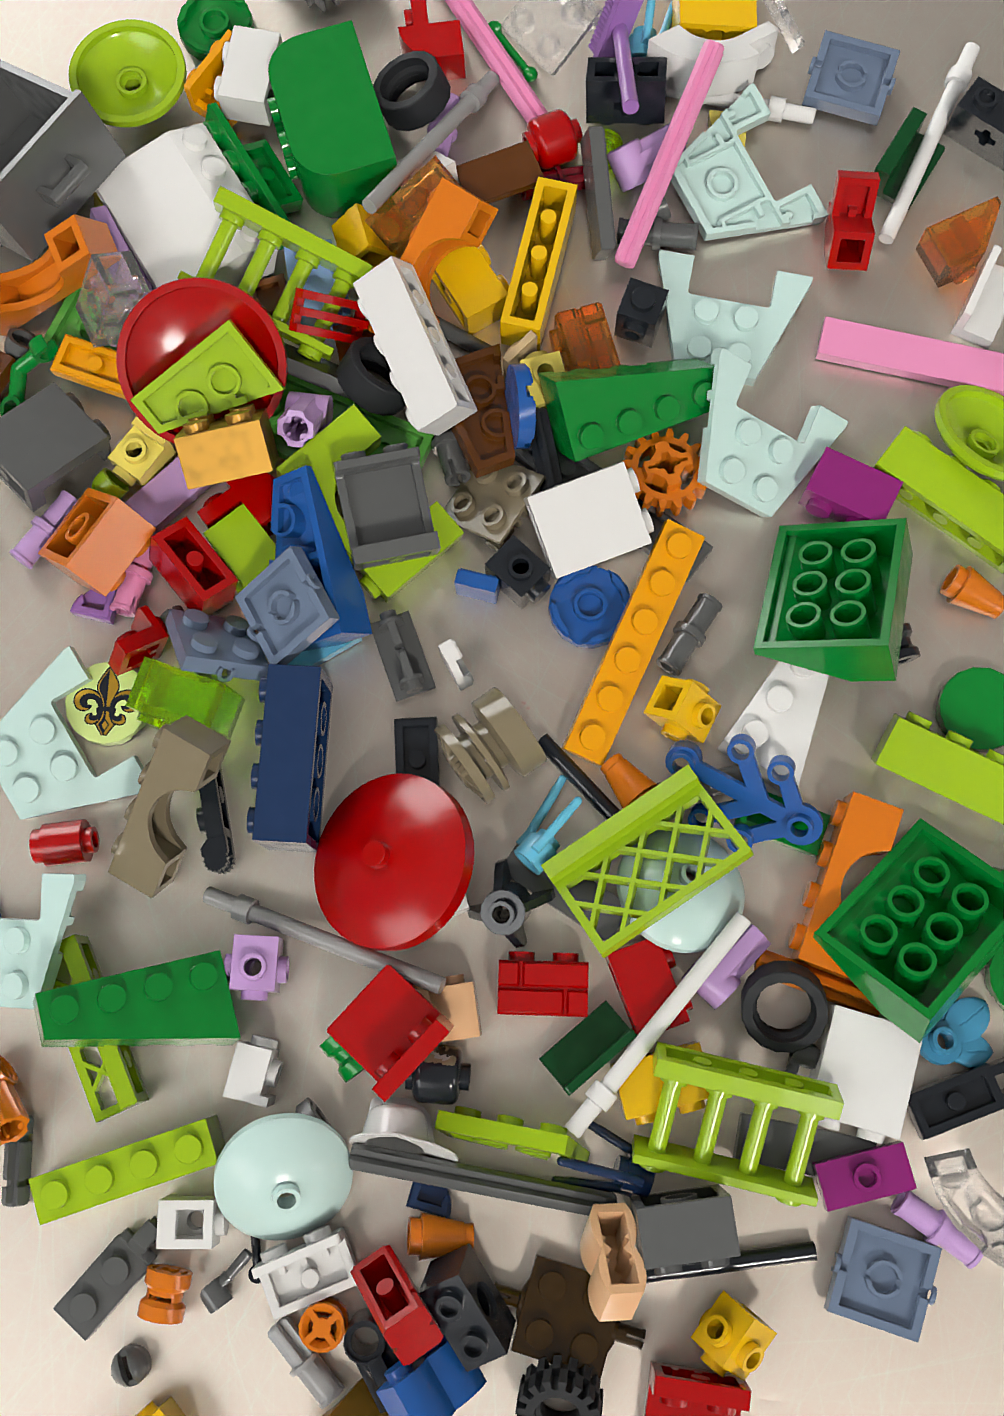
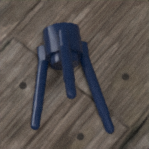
[551,1121,656,1198]

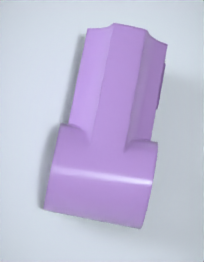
[607,123,687,192]
[277,391,333,447]
[682,924,771,1010]

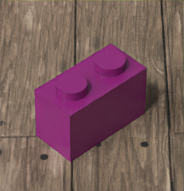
[798,447,903,522]

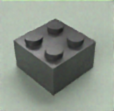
[630,1184,741,1275]

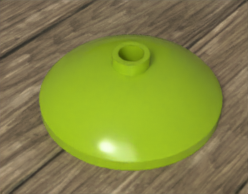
[68,19,187,127]
[934,385,1004,481]

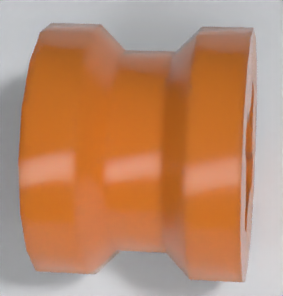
[298,1296,349,1353]

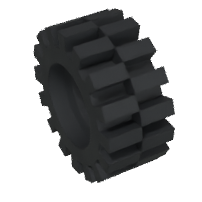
[515,1355,604,1416]

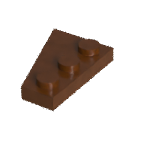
[451,343,515,478]

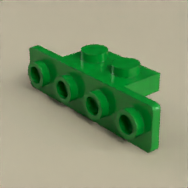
[203,102,303,251]

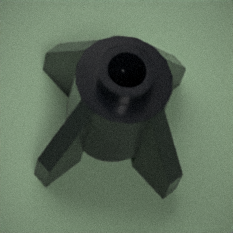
[467,858,556,948]

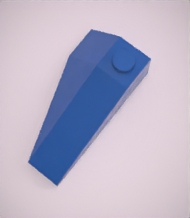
[269,465,372,652]

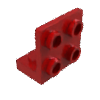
[327,964,454,1102]
[644,1361,752,1416]

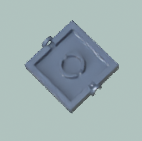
[802,30,900,126]
[235,546,340,665]
[165,609,268,682]
[824,1216,942,1343]

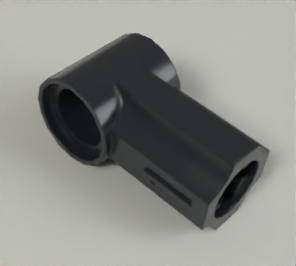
[343,1308,399,1413]

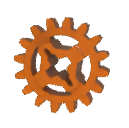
[622,428,707,517]

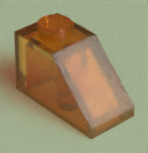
[365,155,460,253]
[916,196,1001,288]

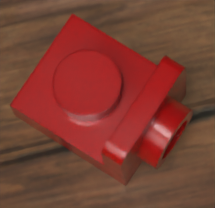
[108,605,169,676]

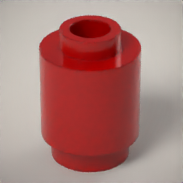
[29,819,99,867]

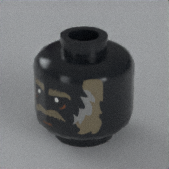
[405,1044,471,1105]

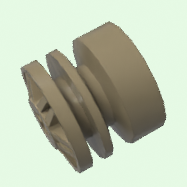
[434,687,547,804]

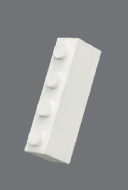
[353,256,478,436]

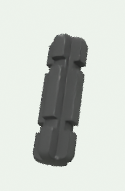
[1,1115,34,1207]

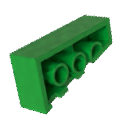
[538,358,714,462]
[33,950,241,1047]

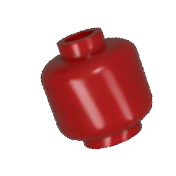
[522,109,583,170]

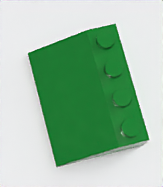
[753,518,913,682]
[813,818,1004,1043]

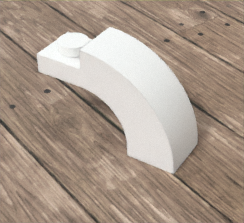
[646,21,779,96]

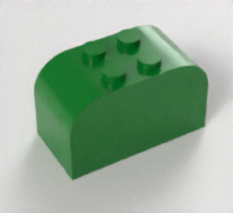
[267,20,403,219]

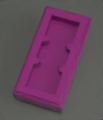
[812,1141,917,1212]

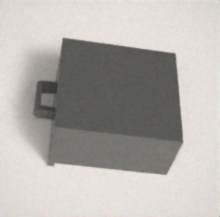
[0,59,126,261]

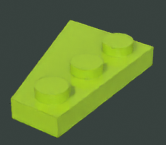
[130,319,285,434]
[434,1106,590,1162]

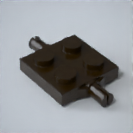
[494,1254,646,1380]

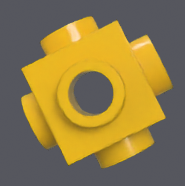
[643,675,722,743]
[691,1290,777,1381]

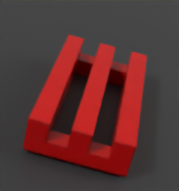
[289,287,369,343]

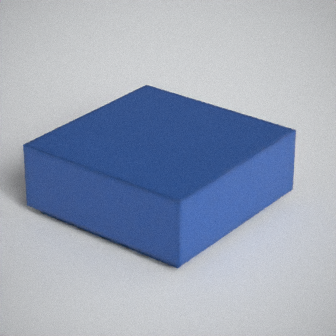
[454,568,500,604]

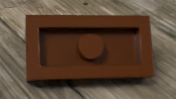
[456,140,544,204]

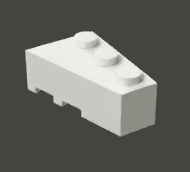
[717,661,829,793]

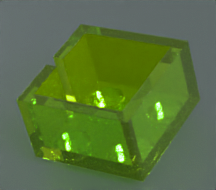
[125,657,245,740]

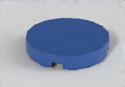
[505,363,536,449]
[548,565,630,649]

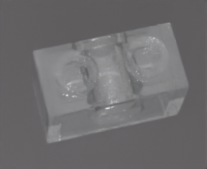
[76,251,150,347]

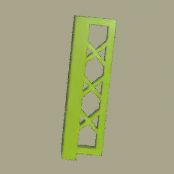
[53,934,149,1123]

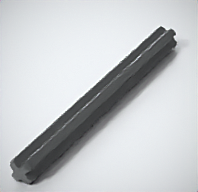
[348,1143,617,1216]

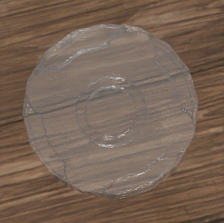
[763,0,805,54]

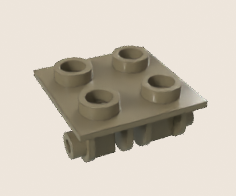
[444,464,546,552]

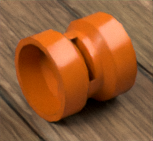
[137,1264,193,1325]

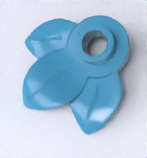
[920,997,994,1068]

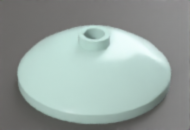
[616,830,745,953]
[214,1113,353,1241]

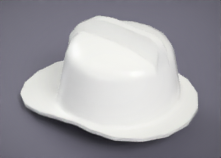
[349,1096,459,1162]

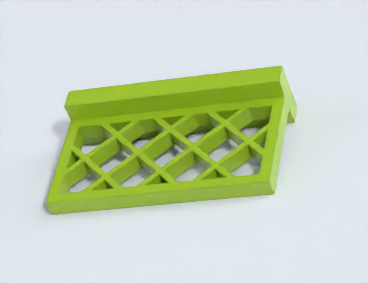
[541,765,754,958]

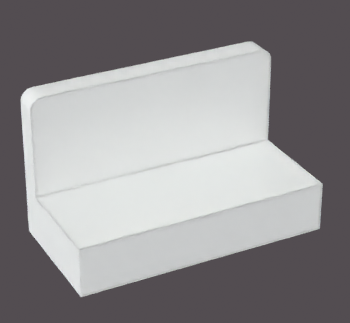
[950,245,1004,349]

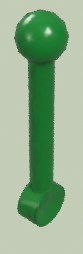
[488,21,538,83]

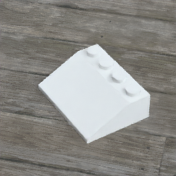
[95,123,278,289]

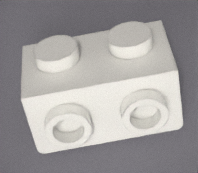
[251,1224,357,1320]

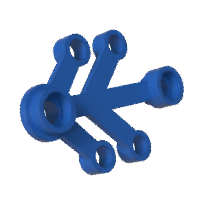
[665,734,823,852]

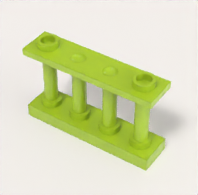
[177,186,373,363]
[632,1041,844,1207]

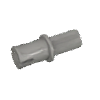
[268,1316,345,1409]

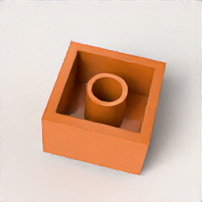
[38,488,156,597]

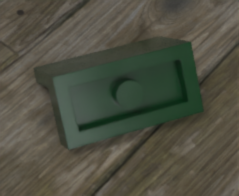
[874,107,945,210]
[539,1000,637,1096]

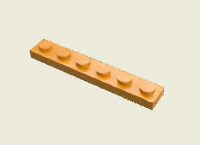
[561,519,705,766]

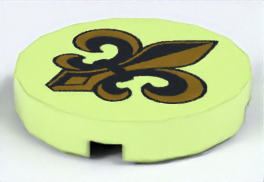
[65,662,153,746]

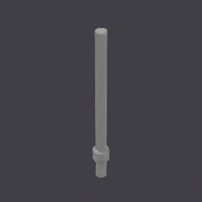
[362,71,499,214]
[203,886,446,995]

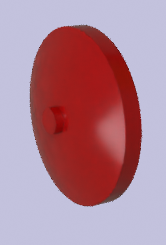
[116,277,288,444]
[314,773,474,951]

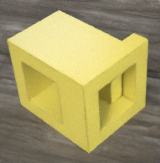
[107,417,178,487]

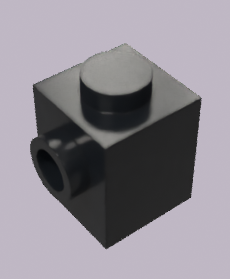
[614,277,669,348]
[485,535,551,609]

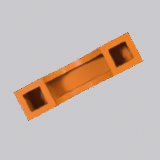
[368,177,499,334]
[0,214,121,336]
[788,791,904,978]

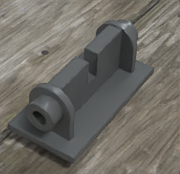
[370,609,436,702]

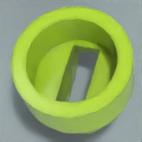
[92,468,129,500]

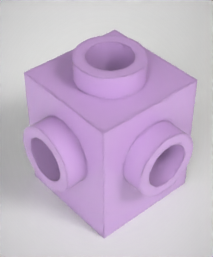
[224,934,290,1001]

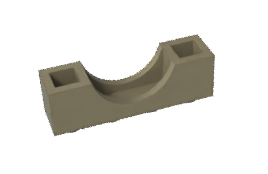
[108,715,231,898]

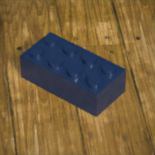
[247,664,333,853]

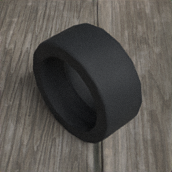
[373,51,451,131]
[336,337,406,416]
[741,961,828,1053]

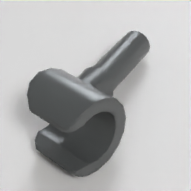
[785,1044,820,1075]
[200,1248,253,1314]

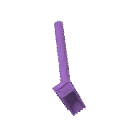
[588,0,644,115]

